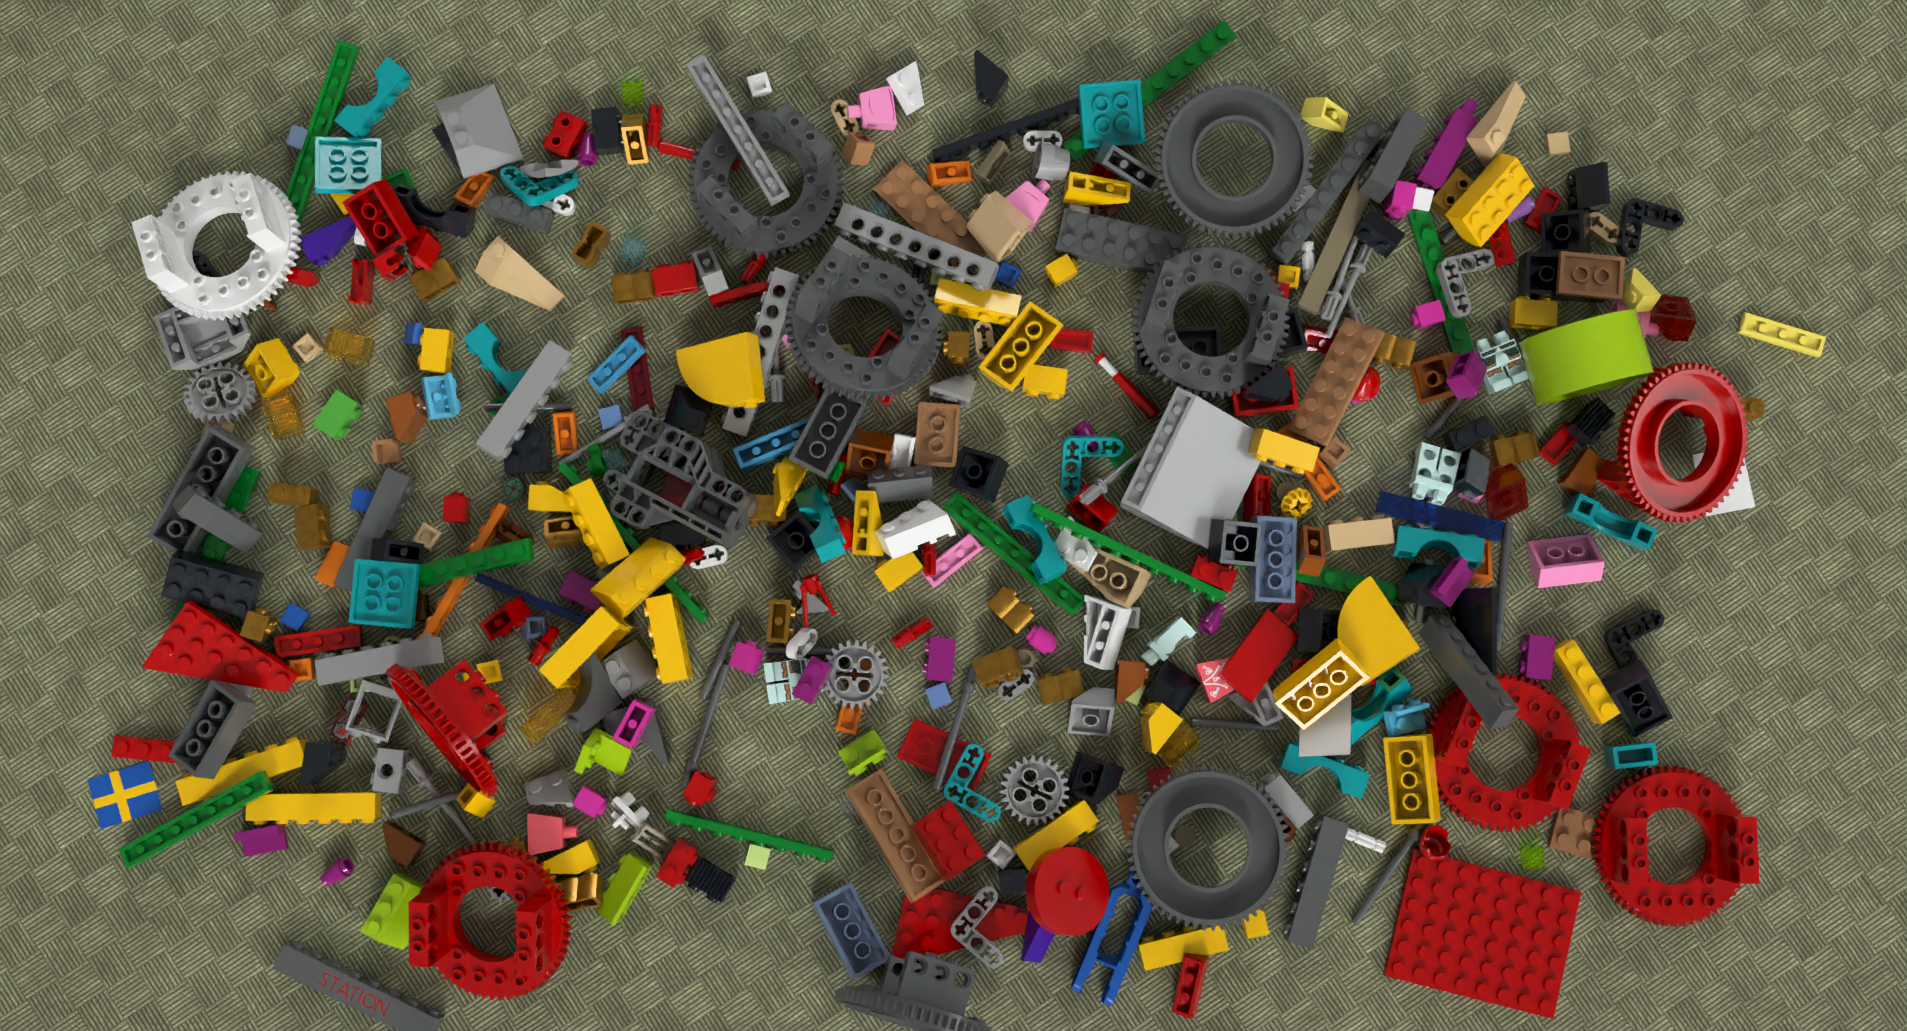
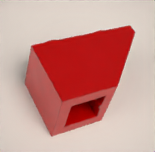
[406,225,442,271]

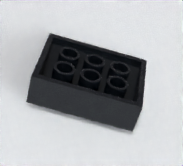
[1450,587,1497,675]

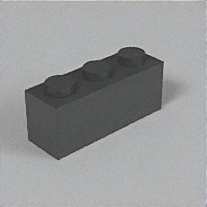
[1094,142,1160,194]
[483,192,555,235]
[867,465,934,503]

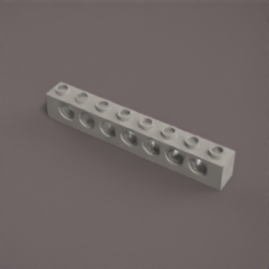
[834,202,1000,291]
[721,267,802,437]

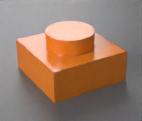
[289,658,315,681]

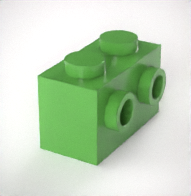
[312,389,364,441]

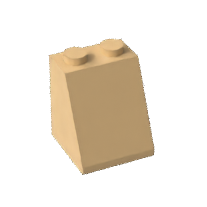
[966,191,1034,263]

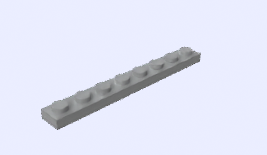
[686,55,790,206]

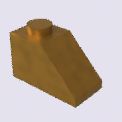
[621,114,649,165]

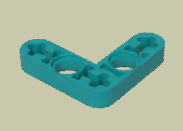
[500,166,579,206]
[1060,436,1124,498]
[944,743,1001,822]

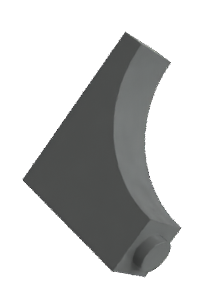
[564,652,622,732]
[600,700,671,765]

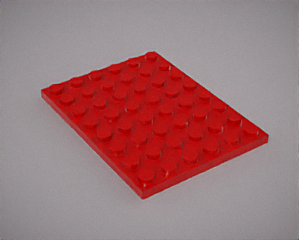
[1383,849,1581,1019]

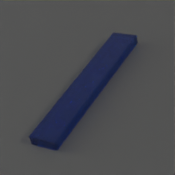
[1375,491,1504,543]
[474,574,589,625]

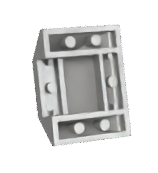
[434,84,524,179]
[154,307,251,370]

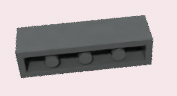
[172,484,263,554]

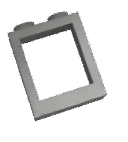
[345,678,402,744]
[1257,772,1314,829]

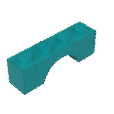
[334,56,412,138]
[463,322,526,397]
[794,485,846,563]
[1563,493,1658,551]
[1002,495,1067,585]
[1392,524,1485,570]
[1351,667,1413,745]
[1277,741,1370,799]

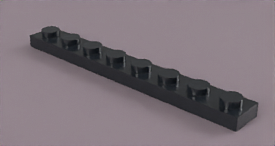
[932,98,1080,163]

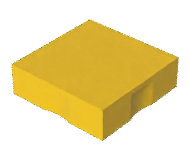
[539,606,635,689]

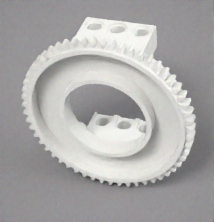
[132,171,302,321]

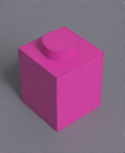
[1410,300,1446,330]
[729,640,765,675]
[573,785,608,818]

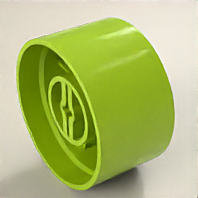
[1519,309,1654,405]

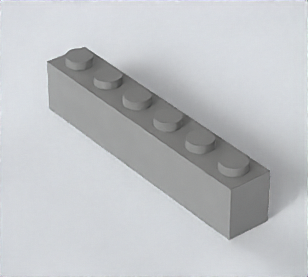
[476,340,573,462]
[314,634,444,686]

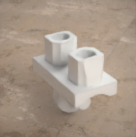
[611,792,650,830]

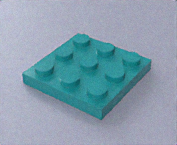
[1077,80,1145,149]
[315,137,382,194]
[348,559,420,629]

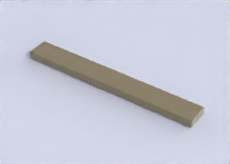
[1297,159,1370,315]

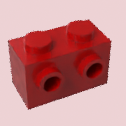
[543,110,588,160]
[652,260,700,298]
[1066,484,1119,533]
[1188,554,1238,593]
[479,596,532,641]
[682,770,719,806]
[656,837,700,888]

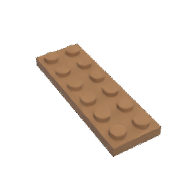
[873,160,986,268]
[1288,317,1385,447]
[845,769,946,903]

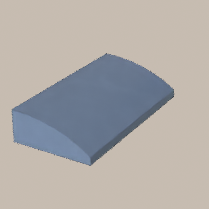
[1248,516,1297,603]
[811,882,890,980]

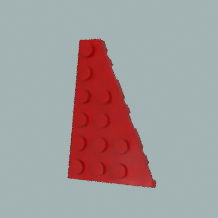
[142,600,300,693]
[892,888,1029,967]

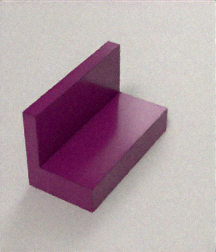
[1429,557,1475,607]
[234,824,288,857]

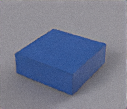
[994,260,1022,289]
[403,322,423,345]
[350,488,375,512]
[280,603,311,632]

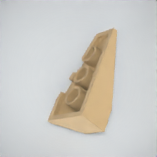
[1466,81,1526,168]
[475,236,565,312]
[1068,547,1151,609]

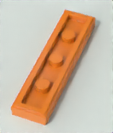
[1275,421,1341,502]
[835,652,876,735]

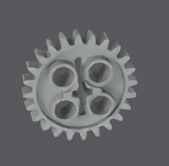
[183,362,257,426]
[823,640,890,709]
[1000,755,1069,825]

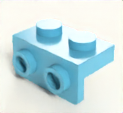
[421,372,461,420]

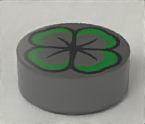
[503,478,526,499]

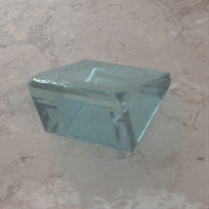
[619,236,647,266]

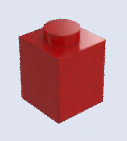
[443,492,470,523]

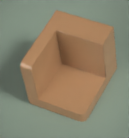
[842,132,875,165]
[1318,436,1351,469]
[372,439,402,465]

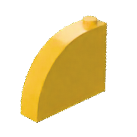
[676,332,765,408]
[1338,576,1421,686]

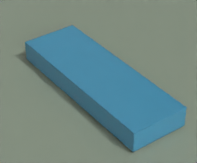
[587,335,646,394]

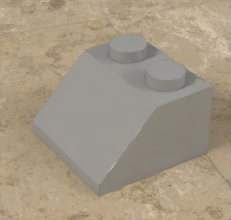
[601,639,657,699]

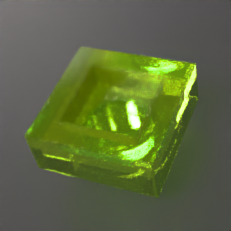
[621,80,645,105]
[1519,846,1545,870]

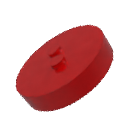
[1026,847,1109,936]

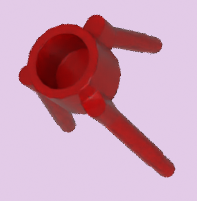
[799,573,836,628]

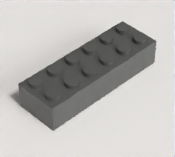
[1054,208,1188,275]
[147,426,256,554]

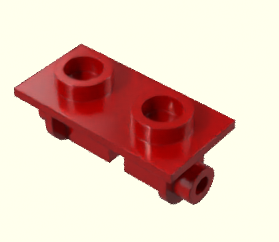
[1489,220,1516,267]

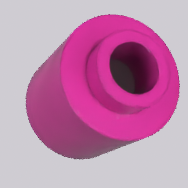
[1025,625,1058,655]

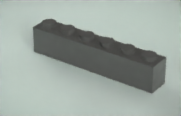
[333,467,416,592]
[1419,614,1519,729]
[1282,815,1349,949]

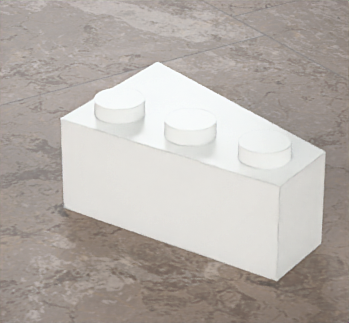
[875,499,956,559]
[1084,595,1132,670]

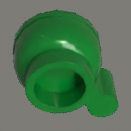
[586,443,611,476]

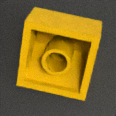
[242,338,300,400]

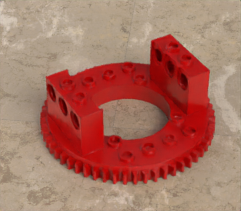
[1596,362,1749,523]
[386,659,507,798]
[1424,673,1591,832]
[1590,765,1760,927]
[408,842,572,1000]

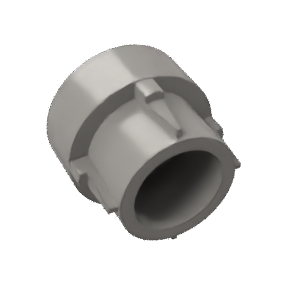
[1032,142,1070,181]

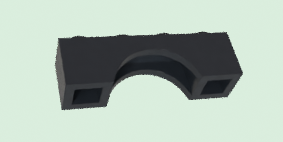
[392,183,476,238]

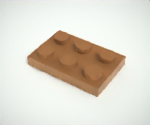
[1556,251,1625,300]
[914,402,961,468]
[1547,808,1600,861]

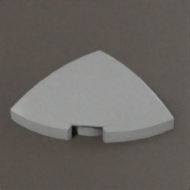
[520,160,579,178]

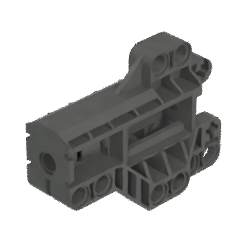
[603,411,758,549]

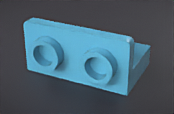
[1383,699,1430,737]

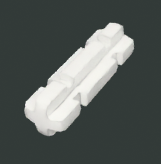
[1301,241,1315,282]
[1345,828,1386,853]

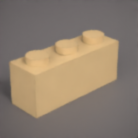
[1324,515,1395,552]

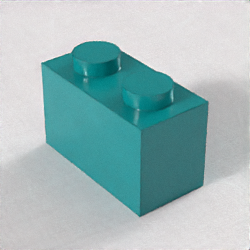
[1604,742,1658,769]

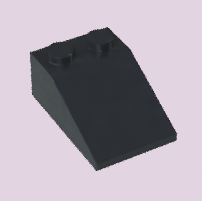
[1601,660,1673,738]

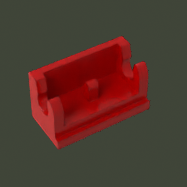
[372,248,408,283]
[348,259,375,305]

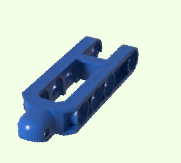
[1070,870,1152,1006]

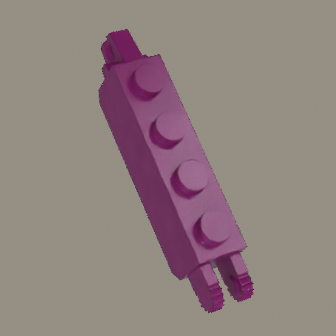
[1413,98,1478,193]

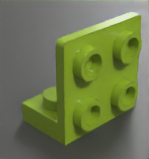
[574,728,633,776]
[838,729,887,776]

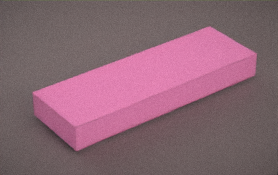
[921,533,983,588]

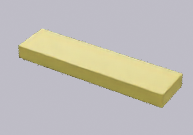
[1737,312,1826,358]

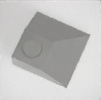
[929,374,977,408]
[1067,687,1115,737]

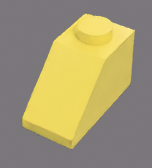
[1301,97,1349,133]
[1621,268,1662,312]

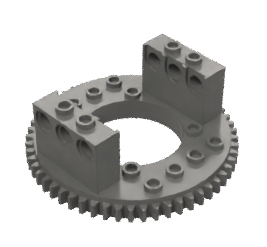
[1155,79,1314,239]
[688,101,844,259]
[1131,242,1290,399]
[784,246,944,401]
[1126,765,1291,931]
[835,951,992,1031]

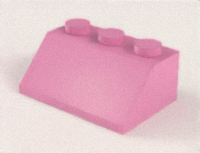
[1527,534,1605,588]

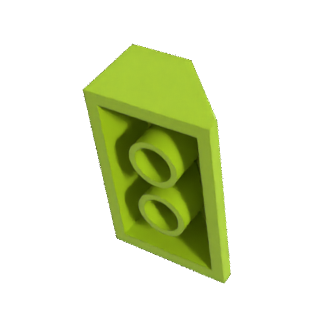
[596,851,654,926]
[360,871,424,950]

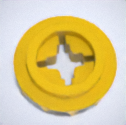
[1281,488,1313,520]

